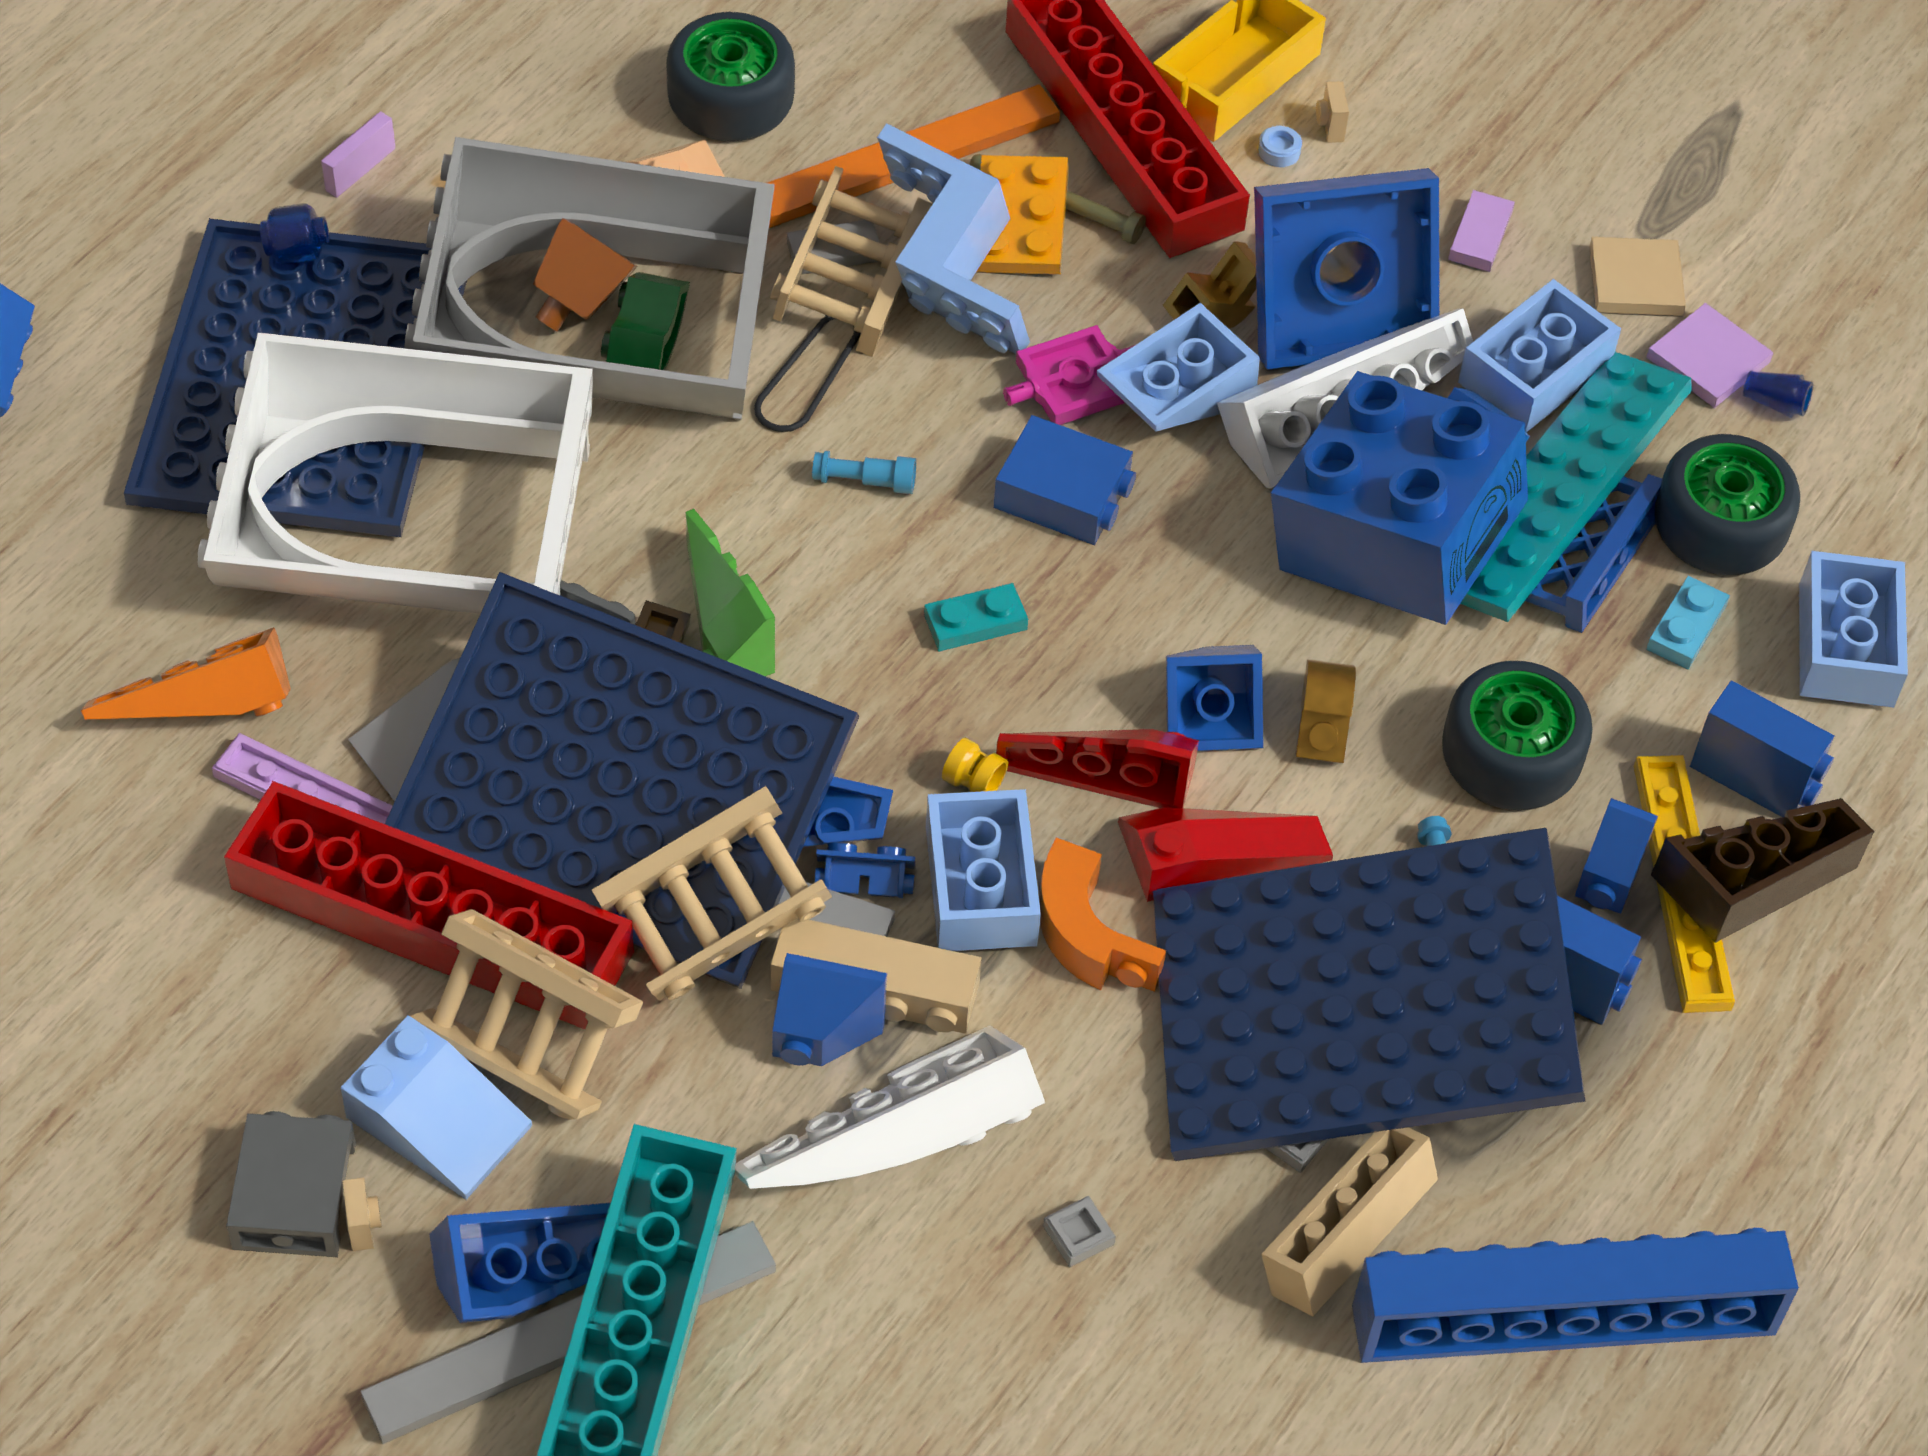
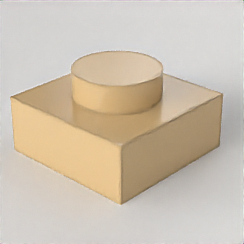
[1316,81,1349,143]
[343,1177,382,1251]

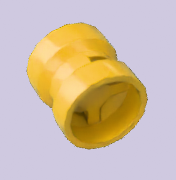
[942,737,1008,792]

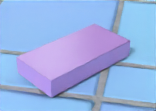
[321,111,396,198]
[1448,190,1515,272]

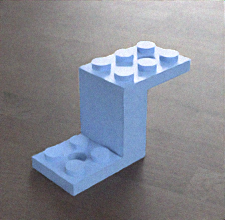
[877,123,1030,354]

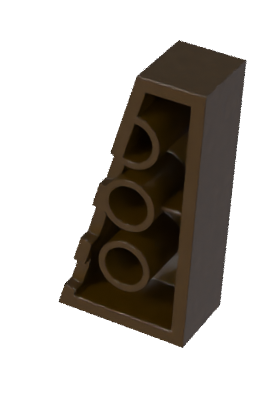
[1651,798,1875,943]

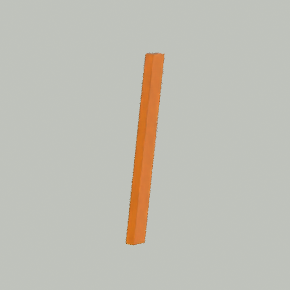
[767,84,1060,228]

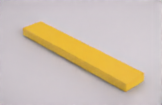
[1633,755,1735,1013]

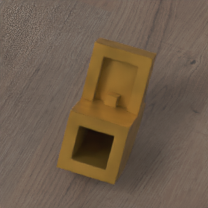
[1163,241,1257,329]
[1295,659,1356,763]

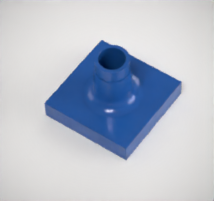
[1254,168,1440,369]

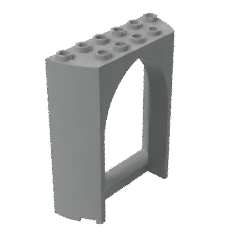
[404,137,775,420]

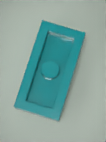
[924,583,1028,652]

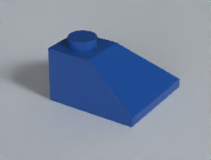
[1166,645,1263,751]
[772,953,887,1066]

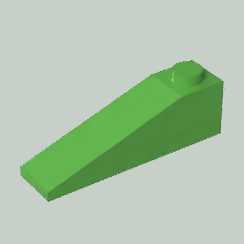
[685,509,775,676]

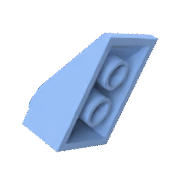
[1097,303,1260,432]
[340,1015,532,1200]

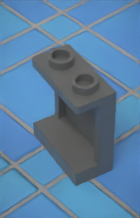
[226,1111,356,1257]

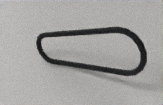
[754,315,860,432]

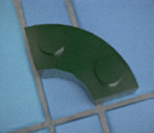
[601,272,690,370]

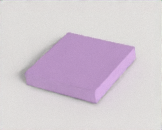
[1646,303,1774,408]

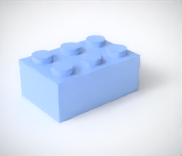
[1458,279,1621,432]
[1799,551,1908,708]
[926,789,1041,951]

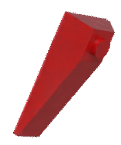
[996,729,1199,808]
[1118,807,1333,902]

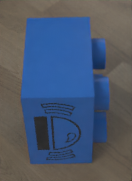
[1271,371,1528,625]

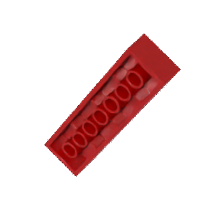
[1005,0,1250,259]
[224,781,634,1029]

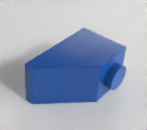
[1575,798,1658,914]

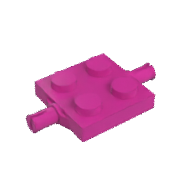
[1003,325,1135,425]

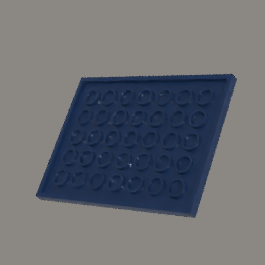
[124,218,467,537]
[385,572,859,989]
[1153,827,1586,1161]

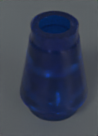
[1743,371,1814,418]

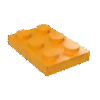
[976,155,1069,274]

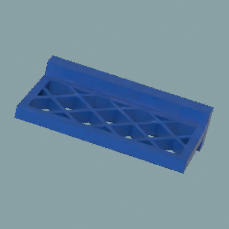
[1525,474,1662,633]

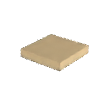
[1589,237,1686,316]

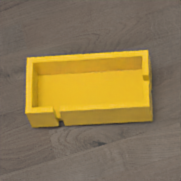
[1153,0,1326,142]

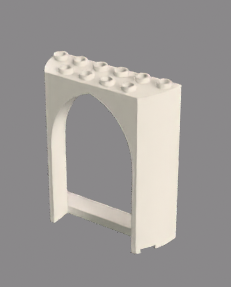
[198,333,593,614]

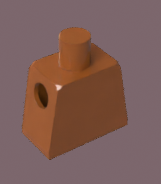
[533,218,637,332]

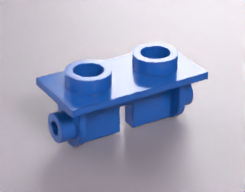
[815,843,916,899]

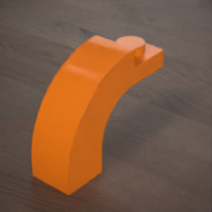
[1039,837,1166,992]

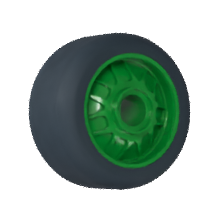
[666,12,795,141]
[1655,434,1800,575]
[1442,661,1592,810]

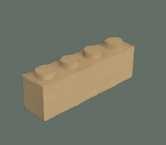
[771,918,982,1034]
[1261,1127,1438,1316]

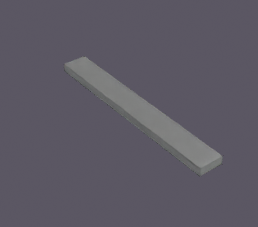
[361,1221,776,1444]

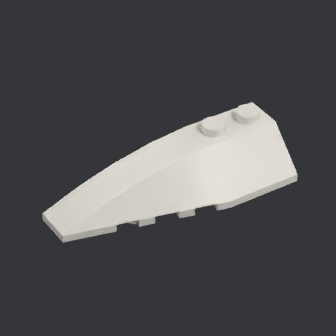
[1217,308,1473,488]
[735,1025,1045,1189]

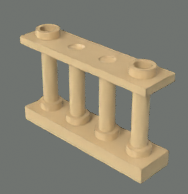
[770,166,933,357]
[592,786,832,1001]
[410,909,643,1120]

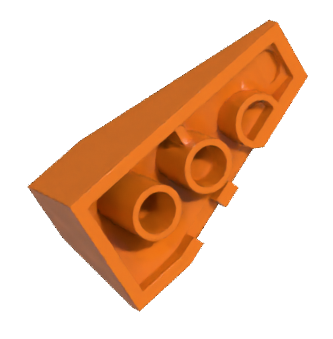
[81,627,291,720]

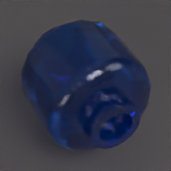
[260,203,330,265]

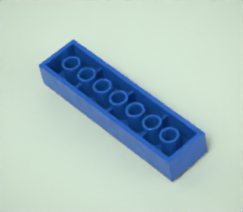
[1352,1228,1799,1363]

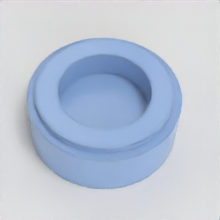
[1258,126,1302,167]

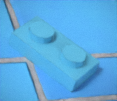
[1646,576,1730,670]

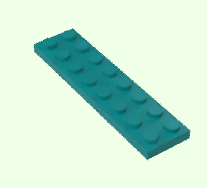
[1460,352,1692,622]

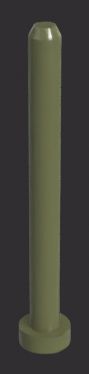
[970,154,1146,244]

